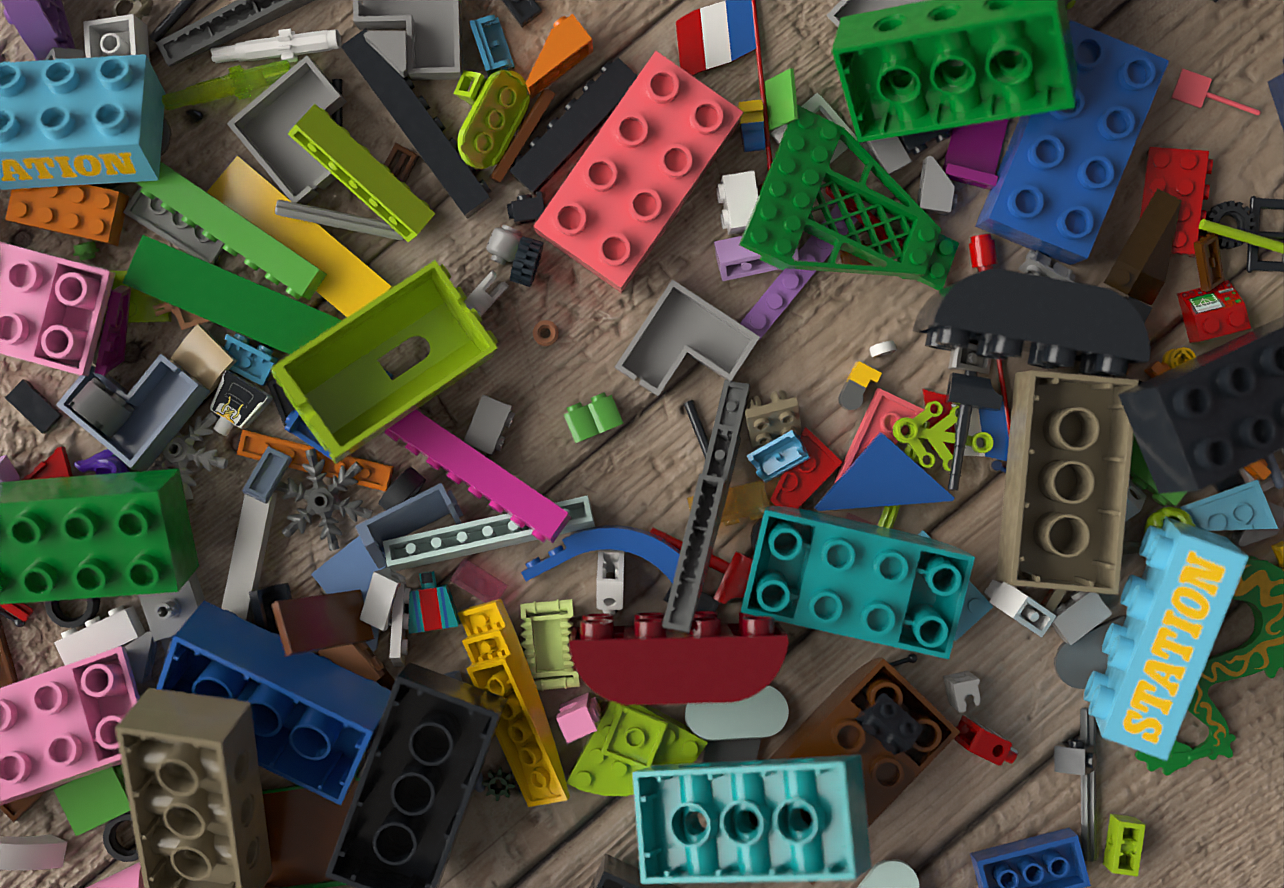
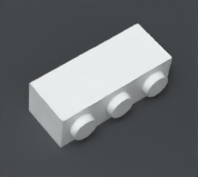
[54,605,146,665]

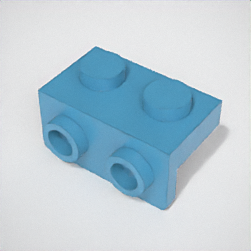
[224,332,278,386]

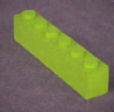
[288,104,435,242]

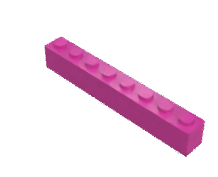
[384,410,571,544]

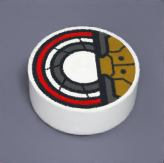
[869,340,897,358]

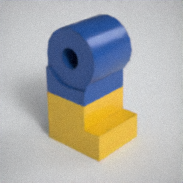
[737,100,765,152]

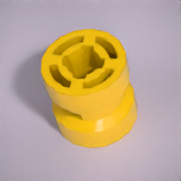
[1162,347,1196,369]

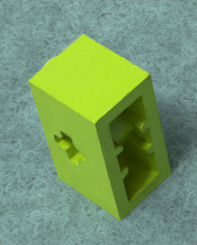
[1103,814,1146,877]

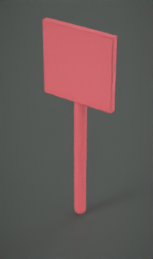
[1171,69,1261,115]

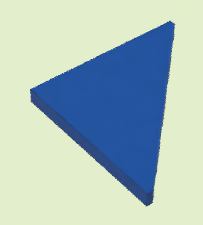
[814,432,955,511]

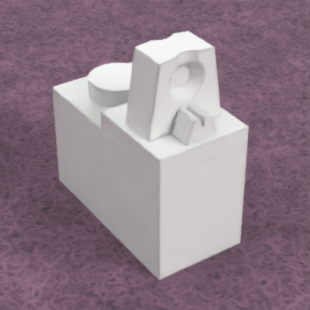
[984,580,1056,637]

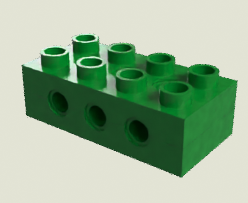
[832,0,1078,143]

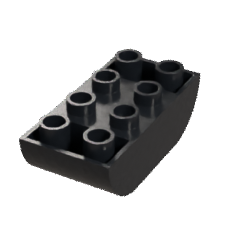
[913,269,1150,377]

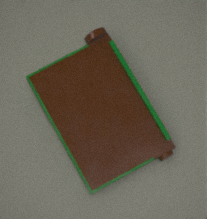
[262,776,361,888]

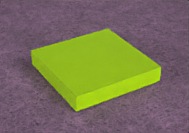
[600,704,669,769]

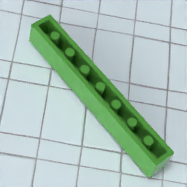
[135,161,327,300]

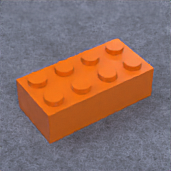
[5,185,129,246]

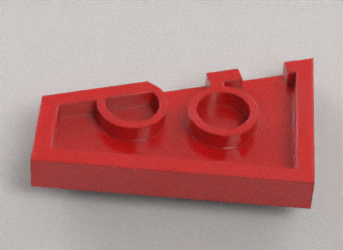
[770,427,843,508]

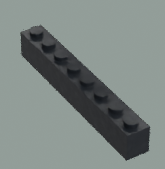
[341,28,492,219]

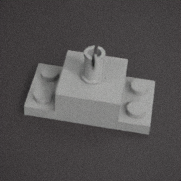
[139,571,205,657]

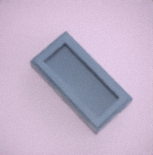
[242,446,292,504]

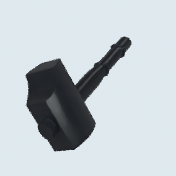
[945,370,1003,491]

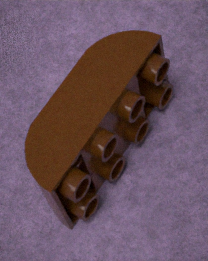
[749,657,960,885]

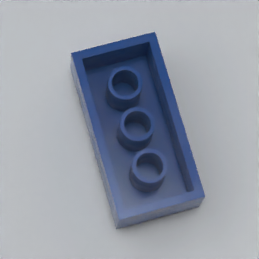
[970,828,1091,888]

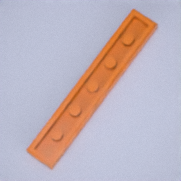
[236,430,395,491]

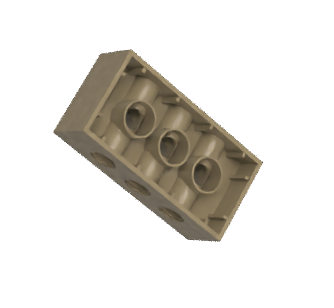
[116,688,272,888]

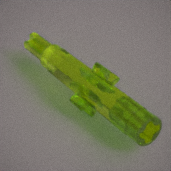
[162,60,291,111]

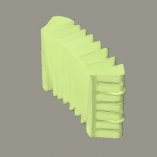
[520,599,580,691]

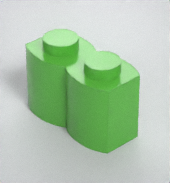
[564,392,624,443]

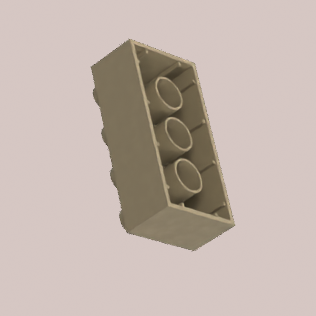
[996,370,1138,595]

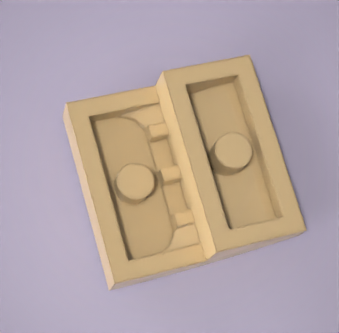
[171,324,237,399]

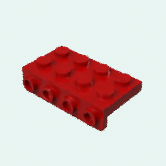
[1140,147,1213,257]

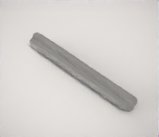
[275,200,404,240]

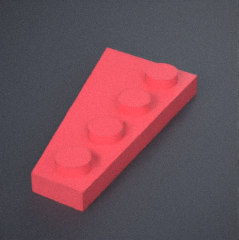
[834,388,924,483]

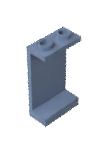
[355,483,463,569]

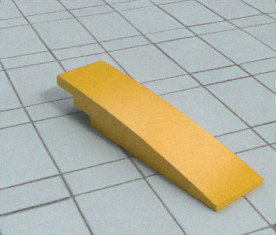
[207,156,393,317]
[458,598,570,807]

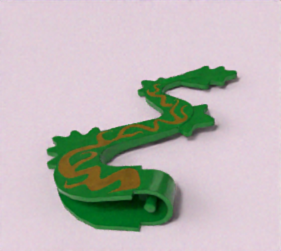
[1135,555,1284,776]

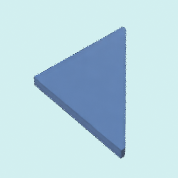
[311,536,386,651]

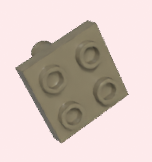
[745,390,802,447]

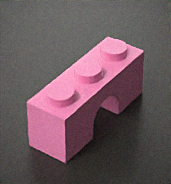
[556,692,601,743]

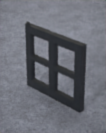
[1246,196,1284,273]

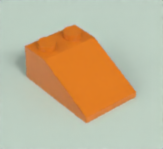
[525,14,593,98]

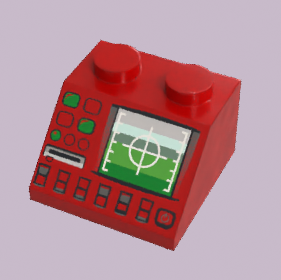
[1177,280,1251,343]

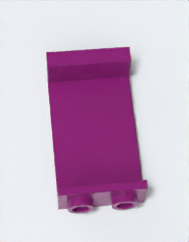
[942,118,1009,190]

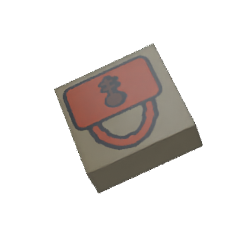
[1040,589,1066,612]

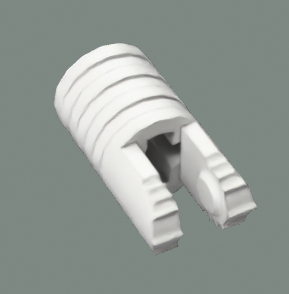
[464,270,509,316]

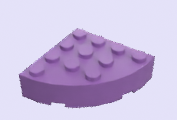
[1,0,76,61]

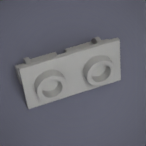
[1018,250,1076,282]

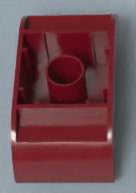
[569,611,788,705]

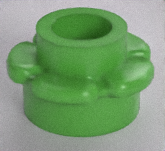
[73,241,99,260]

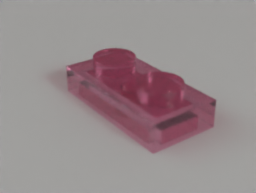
[450,558,508,603]

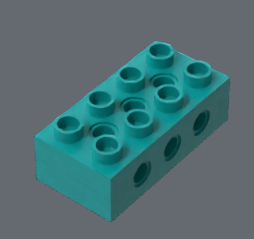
[632,755,872,884]

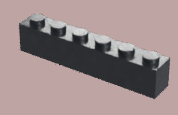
[510,58,638,196]

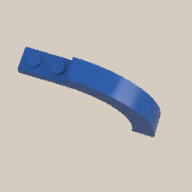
[521,525,681,584]

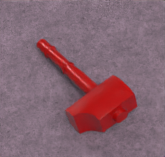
[650,527,753,604]

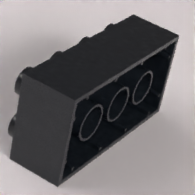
[1118,316,1284,494]
[325,662,508,888]

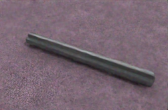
[1080,707,1097,862]

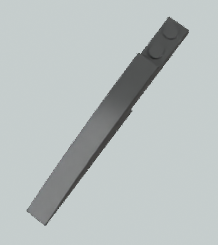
[156,0,315,67]
[662,380,751,633]

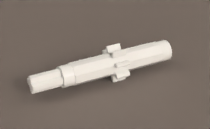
[211,28,342,63]

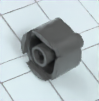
[68,377,135,438]

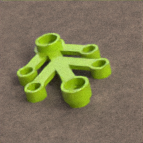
[893,401,993,472]

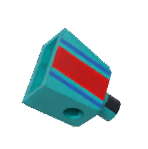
[408,571,461,634]

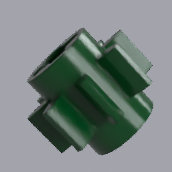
[482,766,516,801]

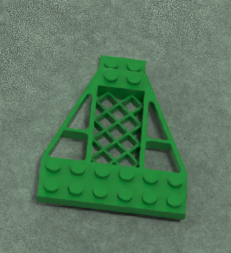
[739,105,959,291]

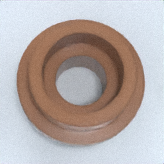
[533,320,559,346]

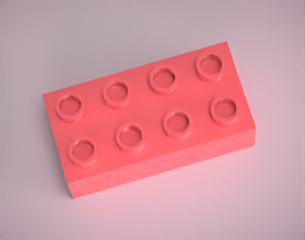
[533,51,743,293]

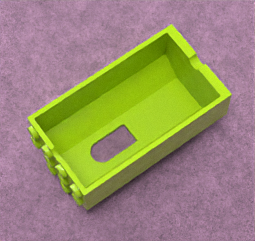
[271,260,498,464]

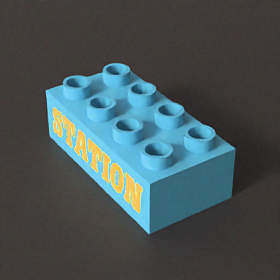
[0,54,166,190]
[1083,517,1248,761]

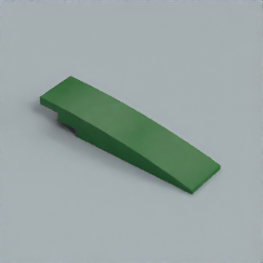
[122,235,343,355]

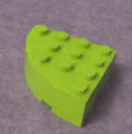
[566,701,708,796]

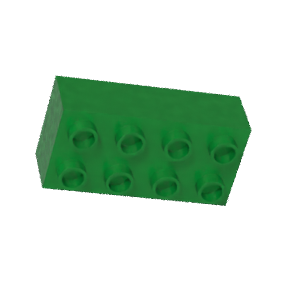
[0,469,199,604]

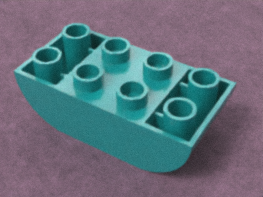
[741,506,975,659]

